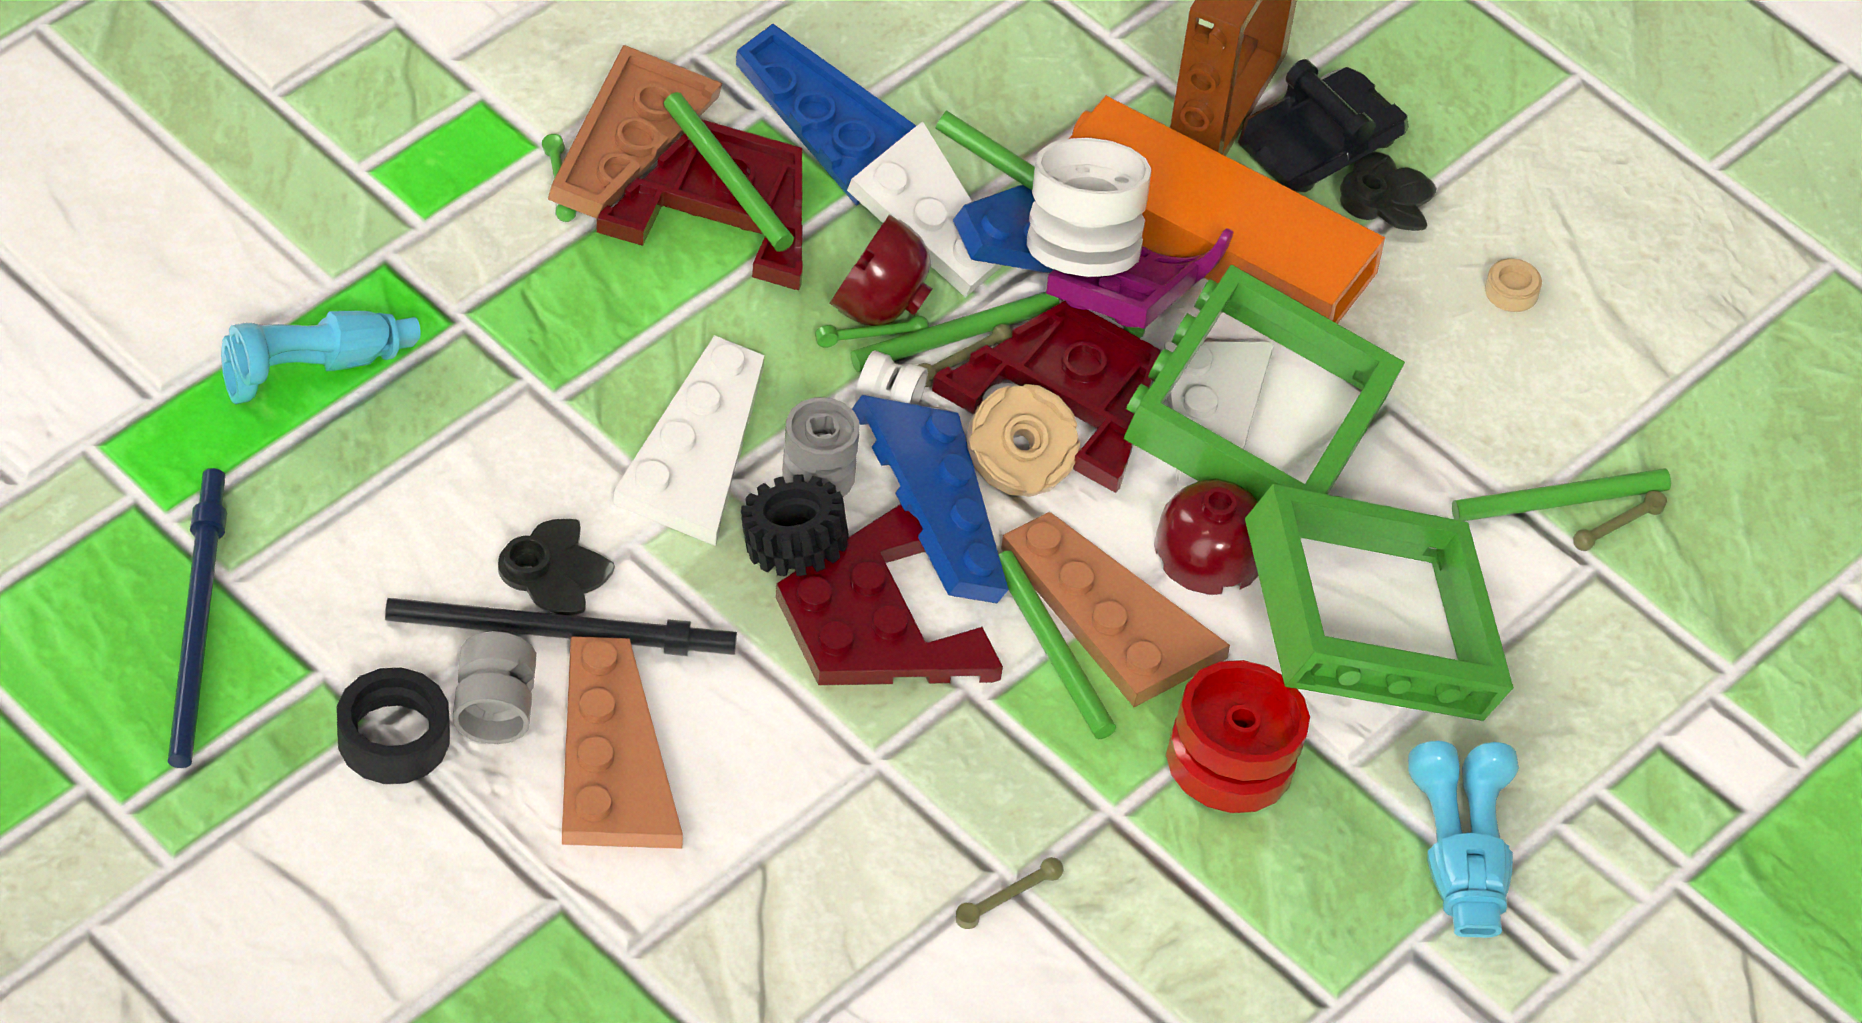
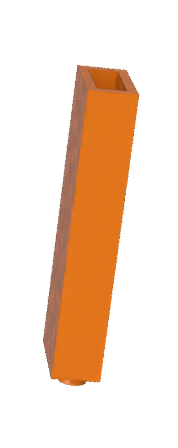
[1069,95,1385,324]

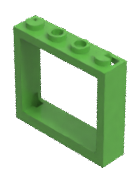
[1123,264,1405,502]
[1245,484,1514,721]

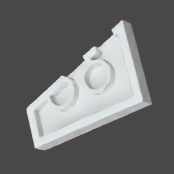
[847,121,1002,298]
[1164,342,1274,486]

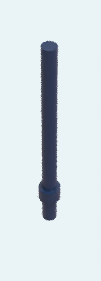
[168,468,227,768]

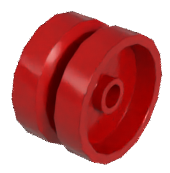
[1166,660,1310,813]

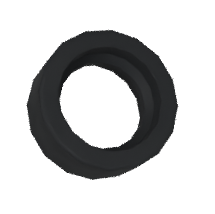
[336,667,450,784]

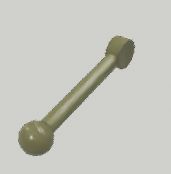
[918,324,1013,387]
[1573,490,1667,551]
[956,857,1064,929]

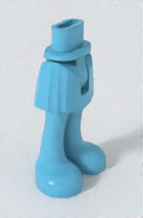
[221,311,421,404]
[1408,741,1519,938]

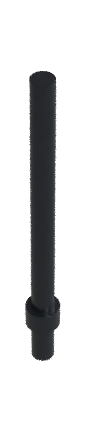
[385,598,737,656]

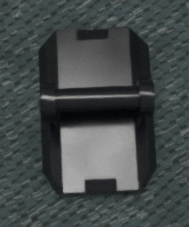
[1238,59,1409,192]

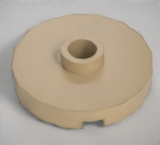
[967,384,1080,497]

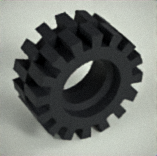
[741,474,849,576]

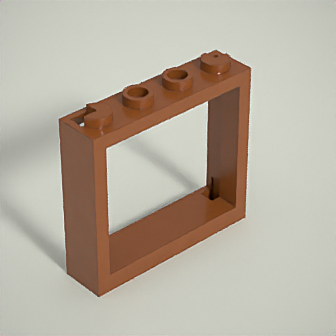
[1170,0,1297,156]

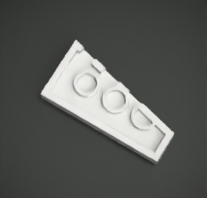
[613,335,765,546]

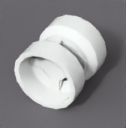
[855,350,928,405]

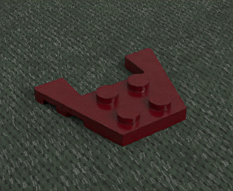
[596,119,803,291]
[932,301,1161,493]
[775,504,1003,685]

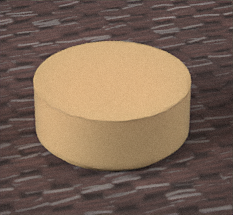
[1485,259,1542,312]

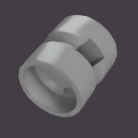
[782,397,859,497]
[453,631,537,744]

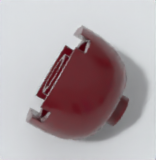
[830,214,933,326]
[1154,479,1258,595]

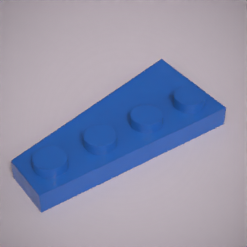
[736,24,916,206]
[852,395,1009,604]

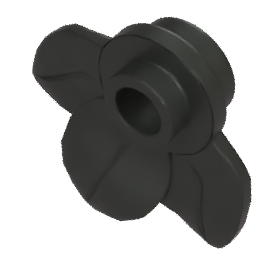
[1340,152,1437,231]
[498,519,615,615]

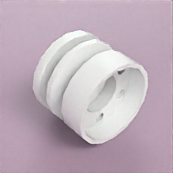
[1026,138,1151,277]

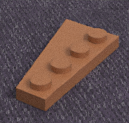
[548,45,723,219]
[1001,512,1230,707]
[562,637,683,849]

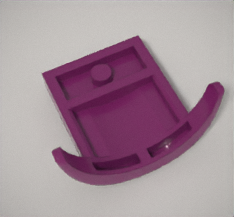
[1046,228,1233,329]

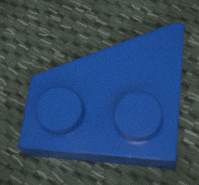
[953,185,1054,273]

